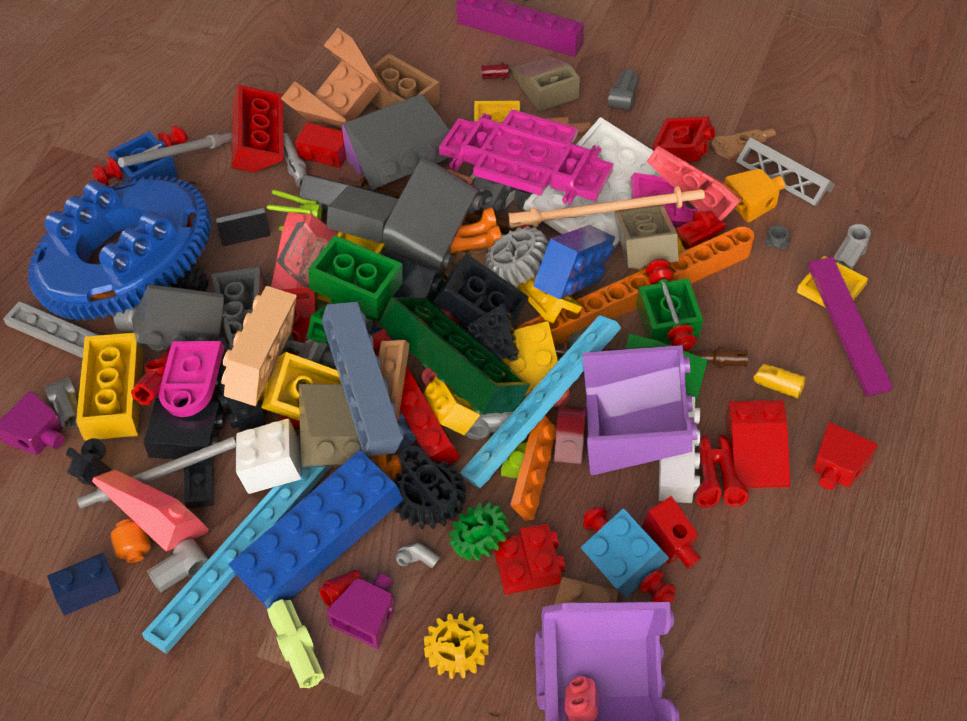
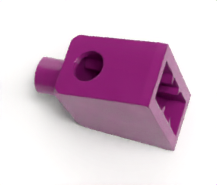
[0,391,65,455]
[327,574,395,649]

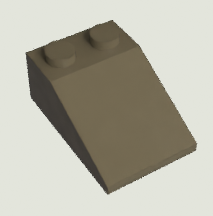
[614,205,679,269]
[299,384,362,468]

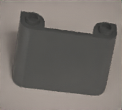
[383,158,483,272]

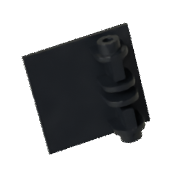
[465,304,520,362]

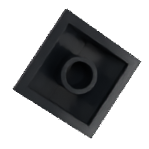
[216,208,270,247]

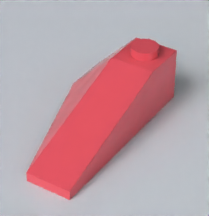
[92,470,209,551]

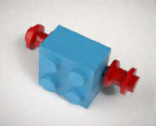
[580,507,676,604]

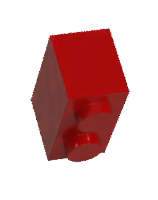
[295,122,346,168]

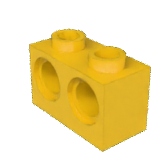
[423,376,480,435]

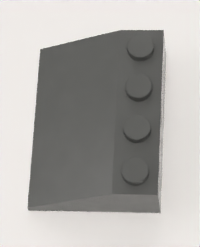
[343,94,450,190]

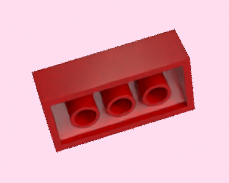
[231,84,284,172]

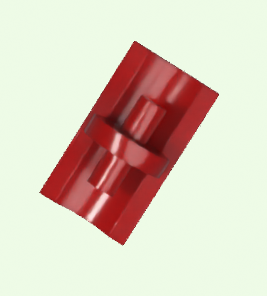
[676,210,726,250]

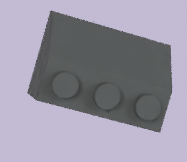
[132,284,224,347]

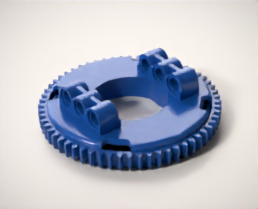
[27,176,212,321]

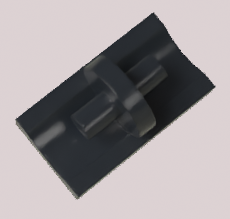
[66,438,111,487]

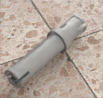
[283,133,308,188]

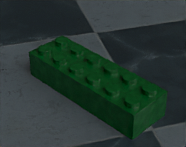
[378,297,530,415]

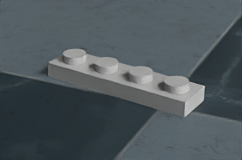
[3,301,100,358]

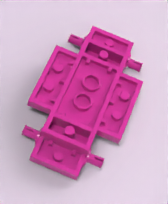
[439,109,614,205]

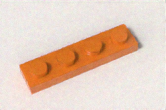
[510,416,556,521]

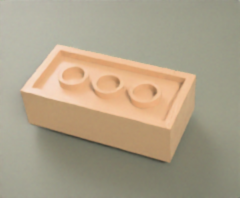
[222,286,297,406]

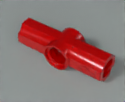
[131,348,170,405]

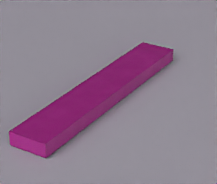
[808,257,893,397]

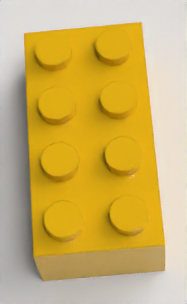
[76,333,144,441]

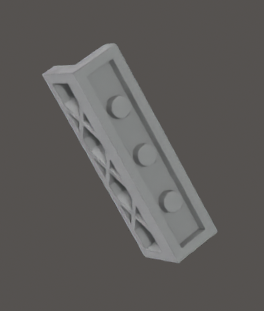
[736,137,835,207]

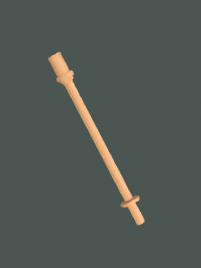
[508,186,705,229]

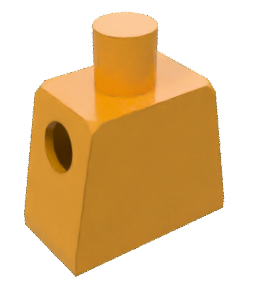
[725,169,785,223]

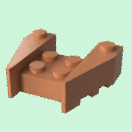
[281,28,390,129]

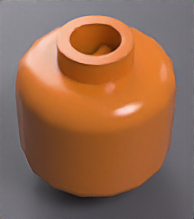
[111,519,152,563]

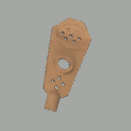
[711,128,776,160]

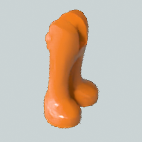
[450,207,502,255]

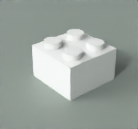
[236,418,301,494]

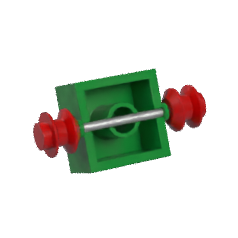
[636,259,703,351]

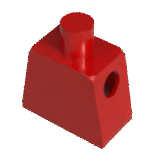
[814,422,878,490]
[642,496,701,569]

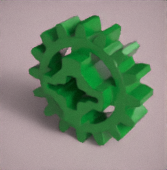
[449,502,510,561]

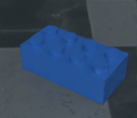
[533,225,615,299]

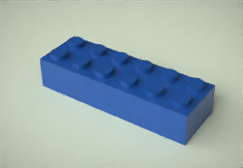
[228,450,403,609]

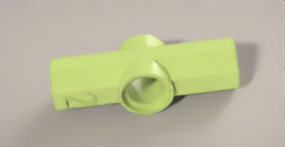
[267,599,324,688]

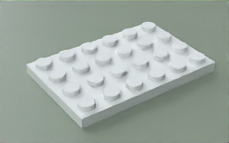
[523,117,662,247]

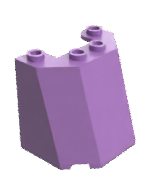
[583,345,698,475]
[535,602,679,721]

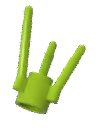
[267,190,322,231]

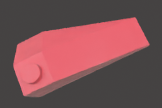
[646,146,742,221]
[271,212,338,289]

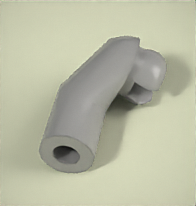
[396,543,440,569]

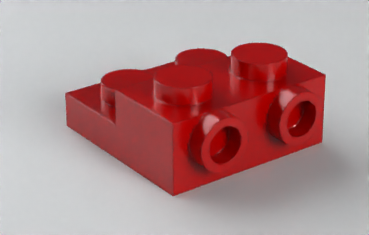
[652,116,715,162]
[493,523,565,595]

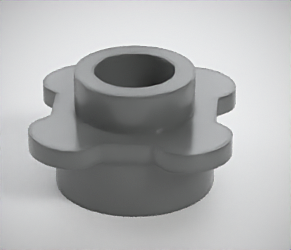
[765,225,791,249]

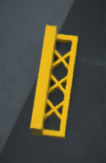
[516,274,582,323]

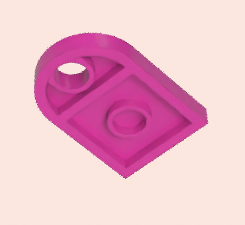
[631,172,698,227]
[159,341,225,417]

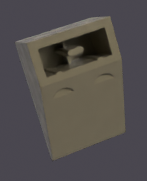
[509,56,580,112]

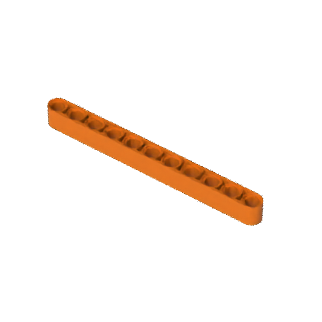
[518,227,754,346]

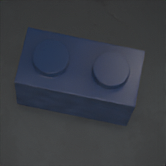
[47,552,120,616]

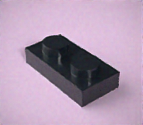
[184,457,215,509]

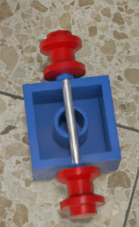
[92,125,188,186]

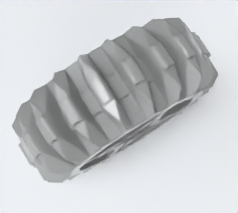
[484,226,549,287]

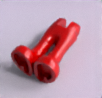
[695,434,749,508]

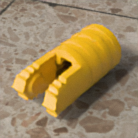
[753,364,806,399]

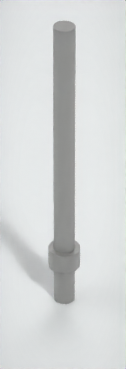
[118,133,231,167]
[77,436,236,509]

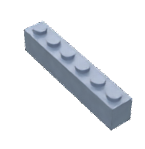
[321,302,404,456]

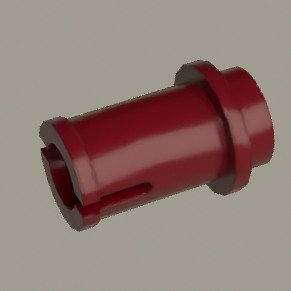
[482,62,509,80]

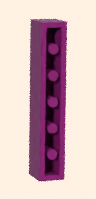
[456,0,584,57]

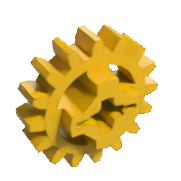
[424,613,489,679]

